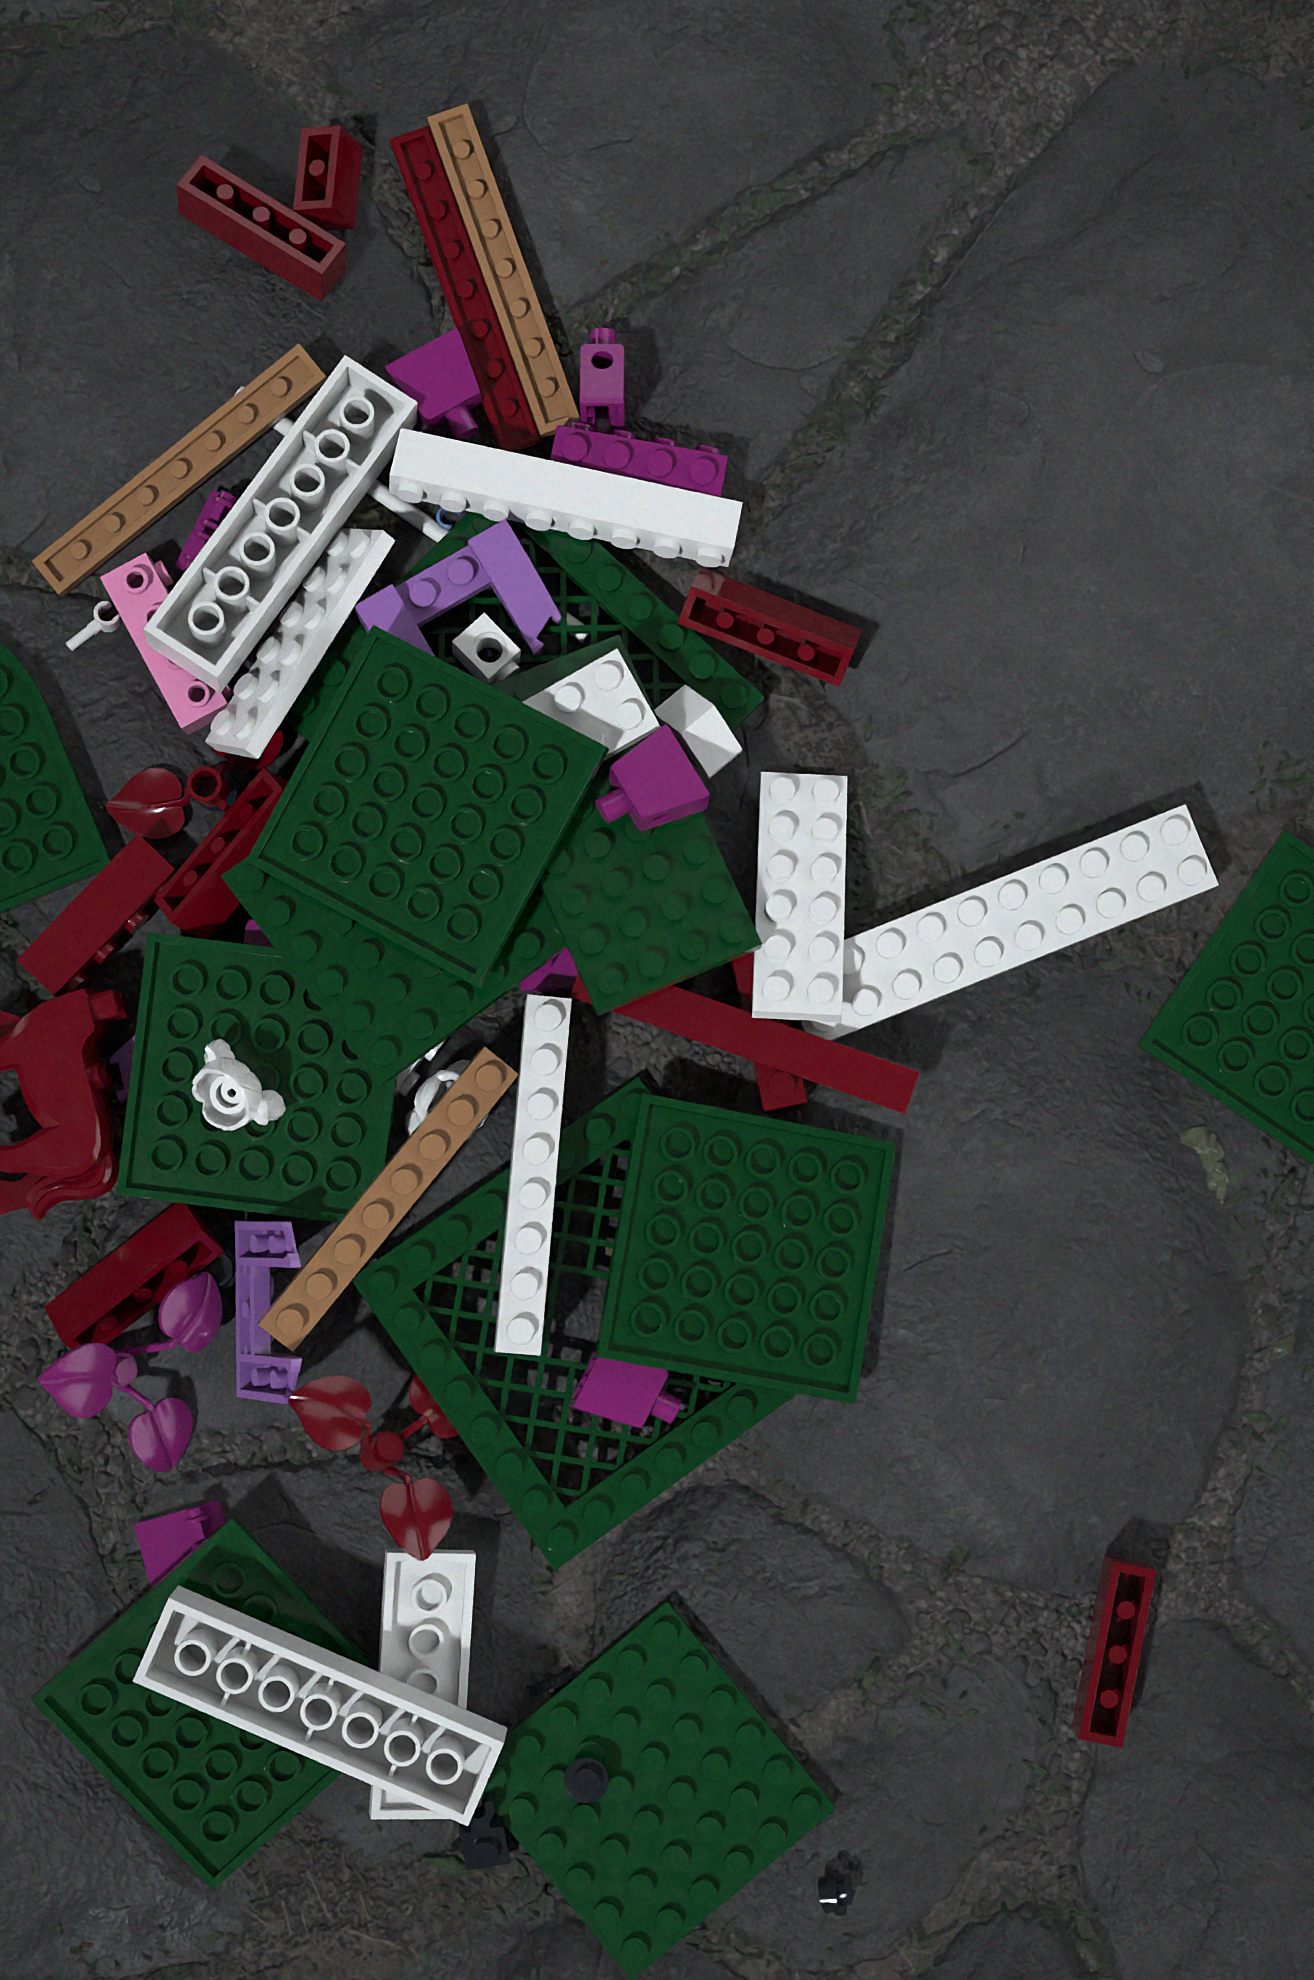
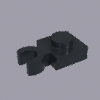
[459,1791,511,1870]

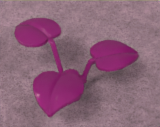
[37,1271,222,1472]

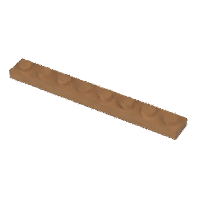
[427,103,581,439]
[32,344,327,597]
[258,1046,519,1352]

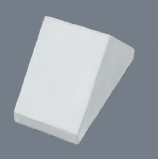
[654,685,742,778]

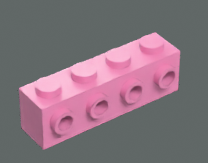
[100,553,234,735]

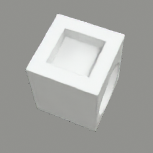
[452,613,521,685]

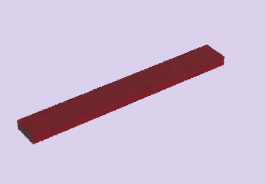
[389,126,543,454]
[570,974,920,1114]

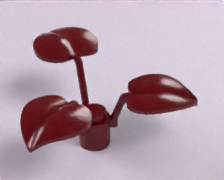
[106,724,284,840]
[287,1368,474,1561]

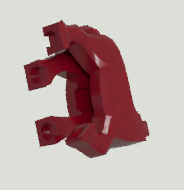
[0,988,130,1221]

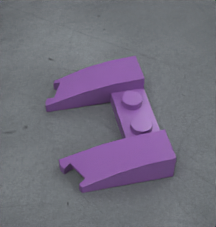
[354,519,562,657]
[235,1220,302,1404]

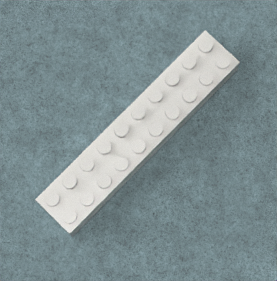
[797,804,1219,1041]

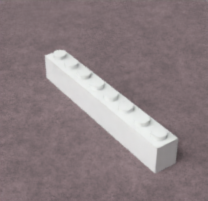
[389,428,743,567]
[494,994,572,1356]

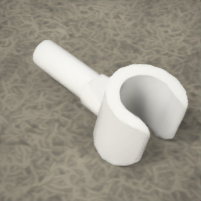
[66,601,121,651]

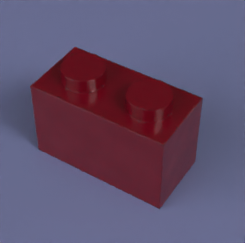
[293,125,363,231]

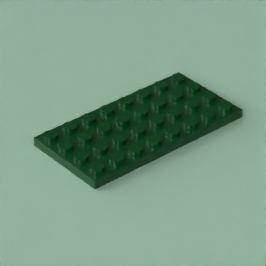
[490,634,762,1016]

